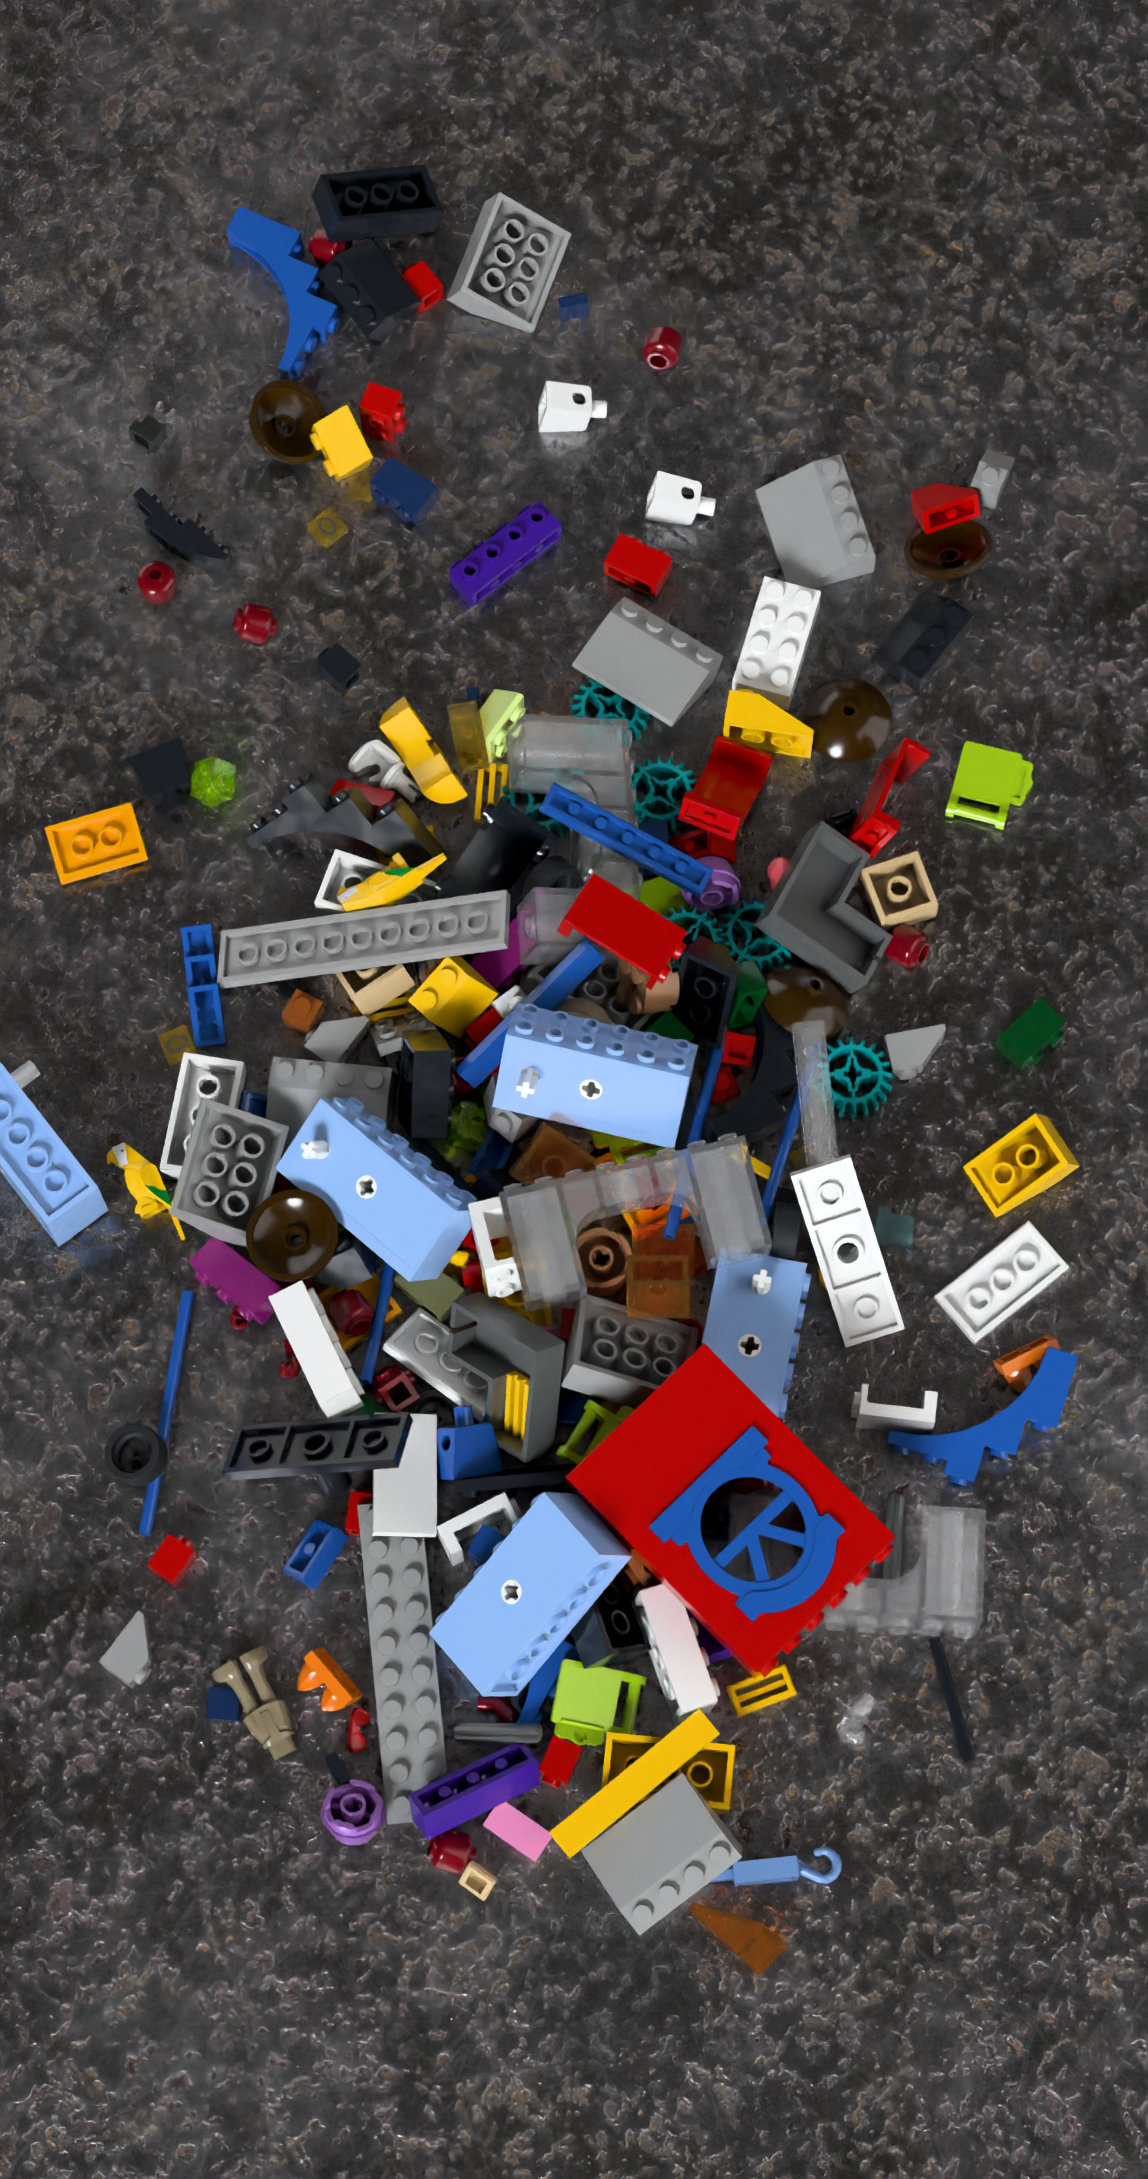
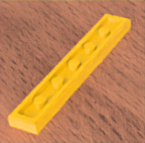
[549,1709,720,1859]

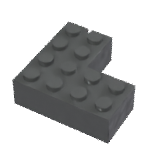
[754,821,893,993]
[447,1291,565,1463]

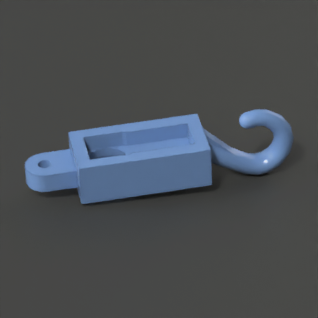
[711,1847,842,1887]

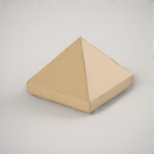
[458,1860,498,1901]

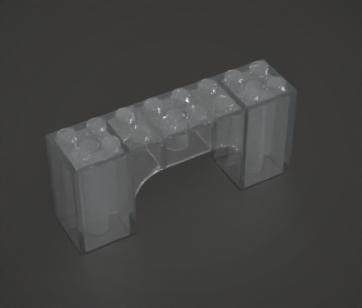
[506,714,644,968]
[499,1133,772,1313]
[726,1495,986,1638]

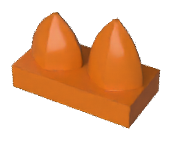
[993,1334,1061,1393]
[296,1647,364,1711]

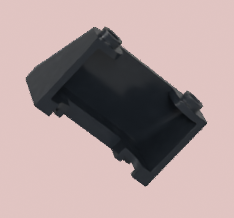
[432,798,561,913]

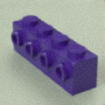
[449,500,562,607]
[409,1743,540,1841]

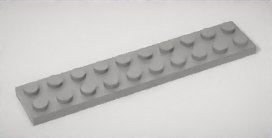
[217,890,510,989]
[357,1504,448,1825]

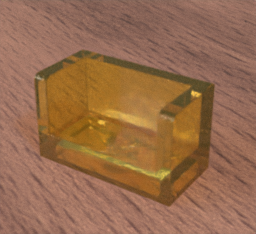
[447,700,490,773]

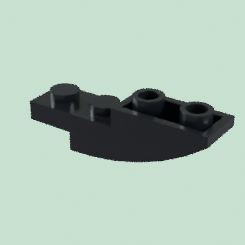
[133,487,232,572]

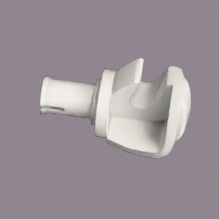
[348,740,422,804]

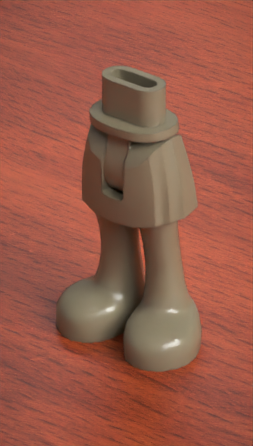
[212,1646,297,1761]

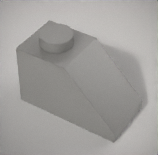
[970,449,1015,510]
[304,1016,371,1063]
[883,1024,946,1080]
[483,1073,539,1143]
[99,1610,152,1689]

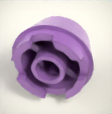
[681,856,741,915]
[321,1779,386,1845]

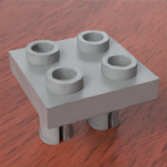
[369,1010,436,1075]

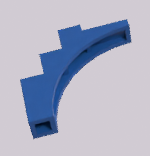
[227,206,341,381]
[887,1347,1079,1486]
[468,1524,581,1725]

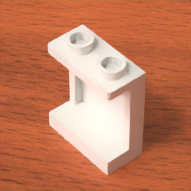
[468,1197,519,1298]
[851,1384,938,1435]
[436,1492,522,1566]

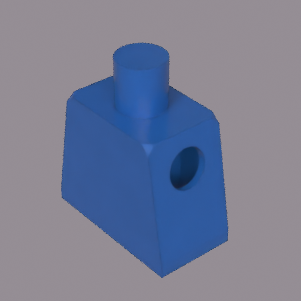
[437,1405,503,1480]

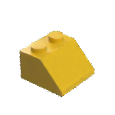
[310,405,373,482]
[408,956,500,1038]

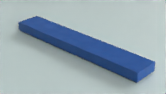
[539,782,714,898]
[454,939,605,1088]

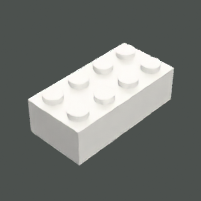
[732,576,821,710]
[314,849,437,916]
[159,1052,247,1181]
[268,1280,365,1418]
[635,1584,720,1724]

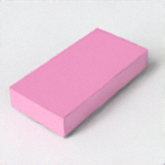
[482,1802,552,1863]

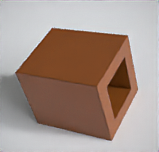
[282,988,325,1036]

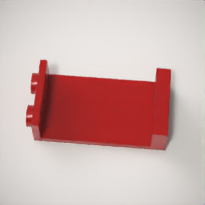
[678,735,773,841]
[848,737,931,859]
[557,873,687,990]

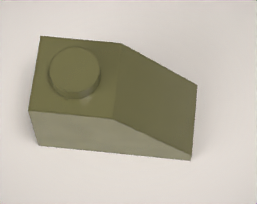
[393,1272,466,1324]

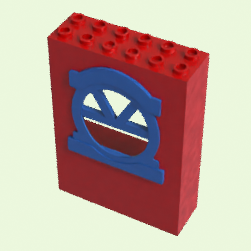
[566,1343,896,1678]

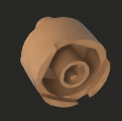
[617,958,680,1015]
[570,1227,632,1297]

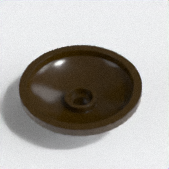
[249,379,328,465]
[904,520,993,579]
[803,678,892,763]
[763,962,848,1039]
[246,1190,339,1282]

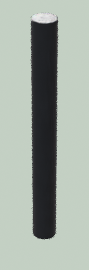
[928,1637,976,1764]

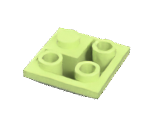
[478,689,526,763]

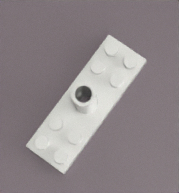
[790,1154,905,1347]

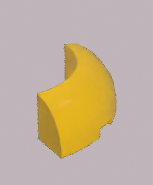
[379,697,468,804]

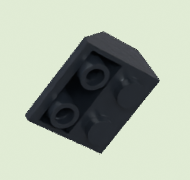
[308,1225,377,1290]

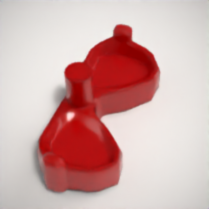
[345,1707,370,1753]

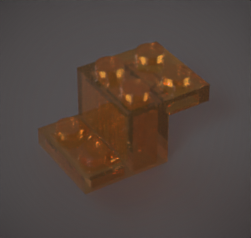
[626,1224,696,1318]

